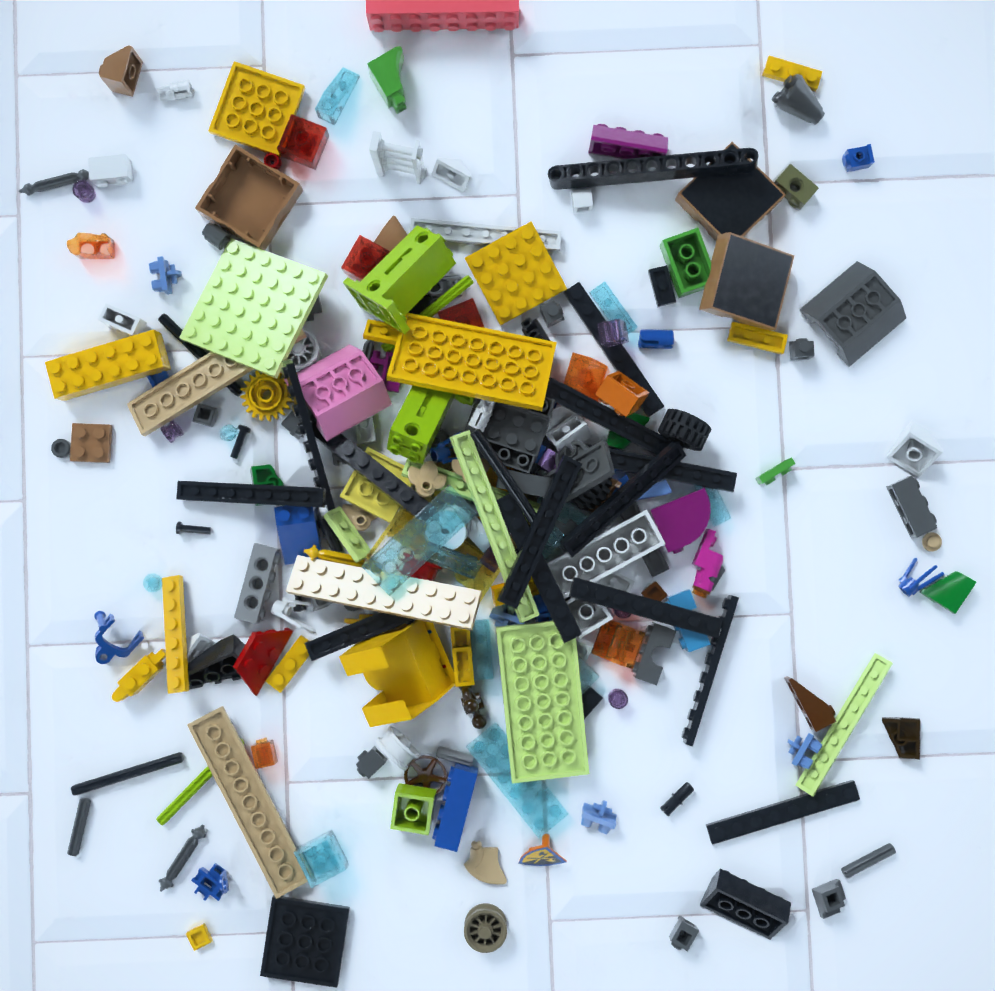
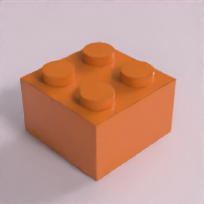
[595,371,650,417]

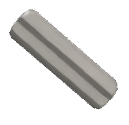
[436,746,474,766]

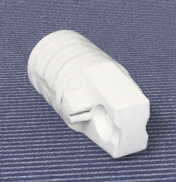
[157,79,194,101]
[468,399,496,432]

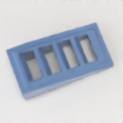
[638,479,672,500]

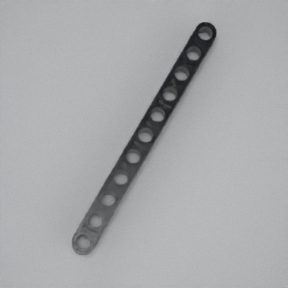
[547,148,759,190]

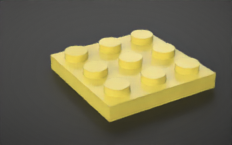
[340,446,413,524]

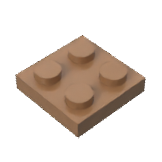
[70,423,113,463]

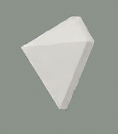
[431,157,471,192]
[186,633,214,663]

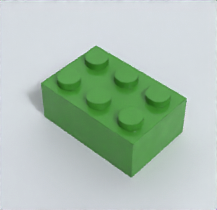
[659,228,711,299]

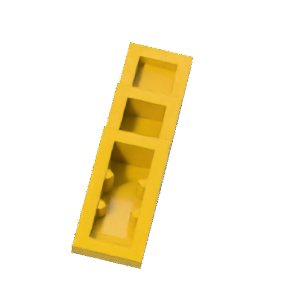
[450,626,475,687]

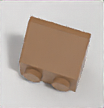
[99,45,143,97]

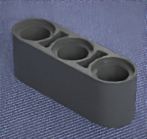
[496,469,552,497]

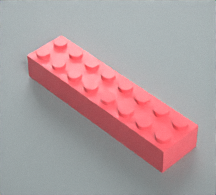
[366,0,519,32]

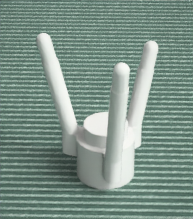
[271,597,315,633]

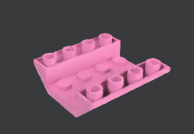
[284,344,392,441]

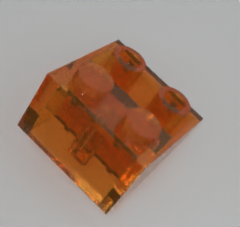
[591,620,646,669]

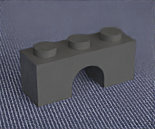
[631,622,676,686]

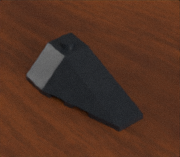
[188,634,245,690]

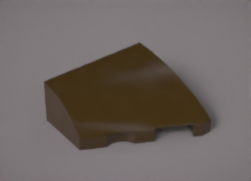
[881,717,920,760]

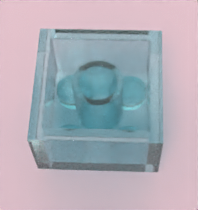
[293,829,349,888]

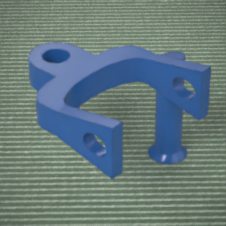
[94,611,144,664]

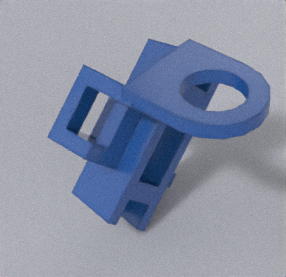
[191,863,229,901]

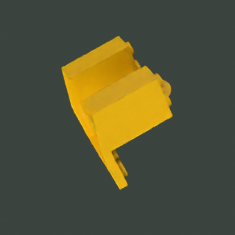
[339,620,455,727]

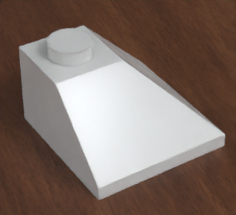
[886,420,943,478]

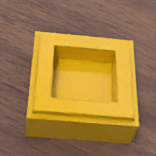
[186,923,213,951]

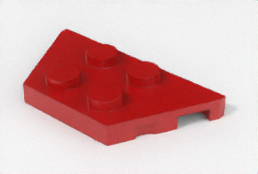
[233,627,293,696]

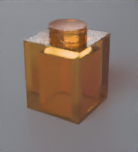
[251,737,278,769]

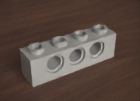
[234,543,281,624]

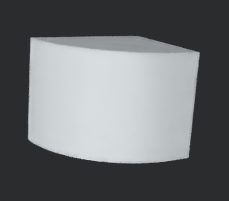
[571,188,593,213]

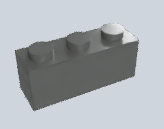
[886,475,938,538]

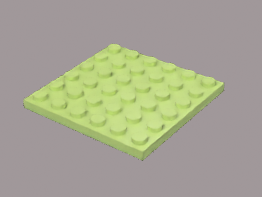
[179,238,328,378]

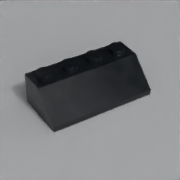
[700,868,791,940]

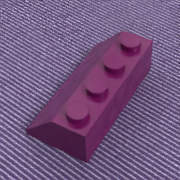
[588,124,668,159]

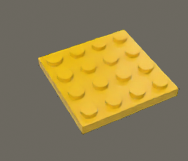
[208,61,306,157]
[464,221,567,326]

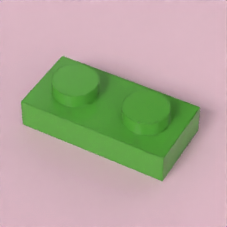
[755,457,796,485]

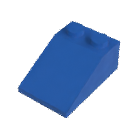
[274,506,322,565]

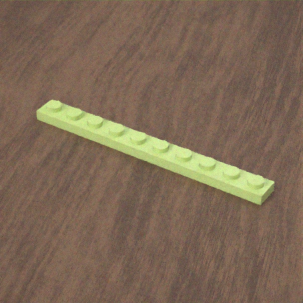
[449,430,539,623]

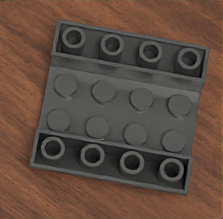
[799,261,907,367]
[461,397,555,474]

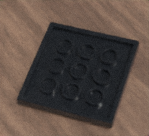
[260,895,350,988]

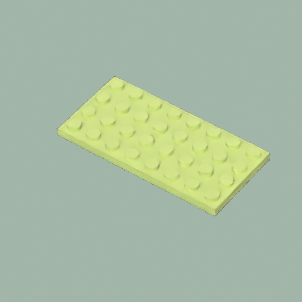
[496,621,590,784]

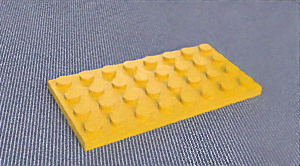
[387,313,557,411]

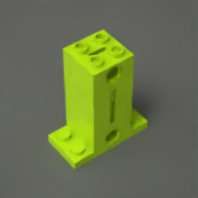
[342,225,456,334]
[387,385,475,464]

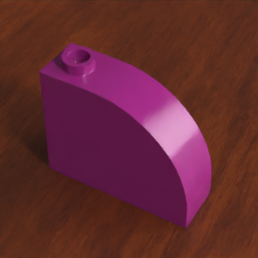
[650,488,711,554]

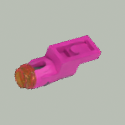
[692,529,725,599]

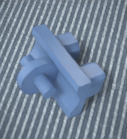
[149,256,182,295]
[489,604,525,627]
[787,733,823,770]
[581,800,617,835]

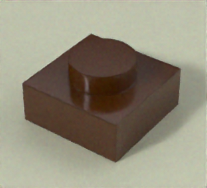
[641,580,668,601]

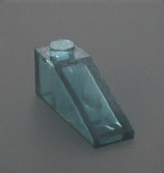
[315,67,360,126]
[471,619,494,680]

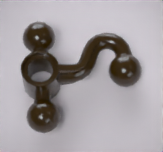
[459,681,487,729]

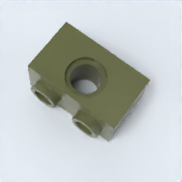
[774,163,819,210]

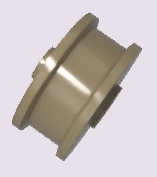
[464,903,507,953]

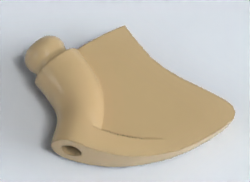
[464,840,507,884]

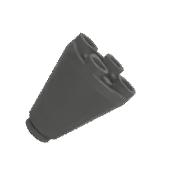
[771,73,825,125]

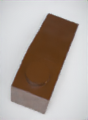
[784,676,837,732]

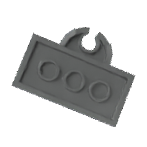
[544,440,615,504]

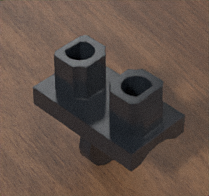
[521,317,551,341]

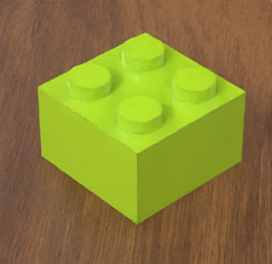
[390,783,437,836]

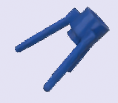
[430,431,461,464]
[898,558,944,597]

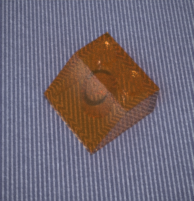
[563,352,608,401]

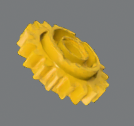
[240,370,294,422]

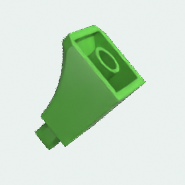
[367,46,407,114]

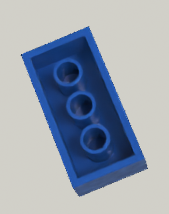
[432,763,478,852]

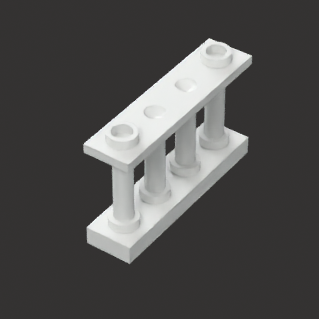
[369,130,427,184]

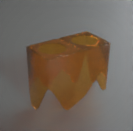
[67,232,115,259]

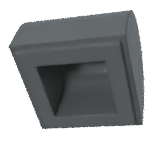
[192,403,218,427]

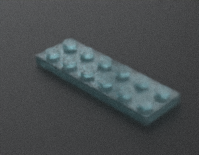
[362,484,477,596]
[466,721,569,839]

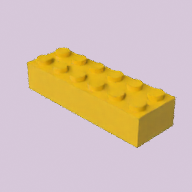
[45,329,171,401]

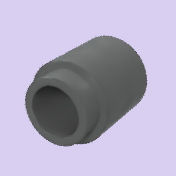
[202,223,231,250]

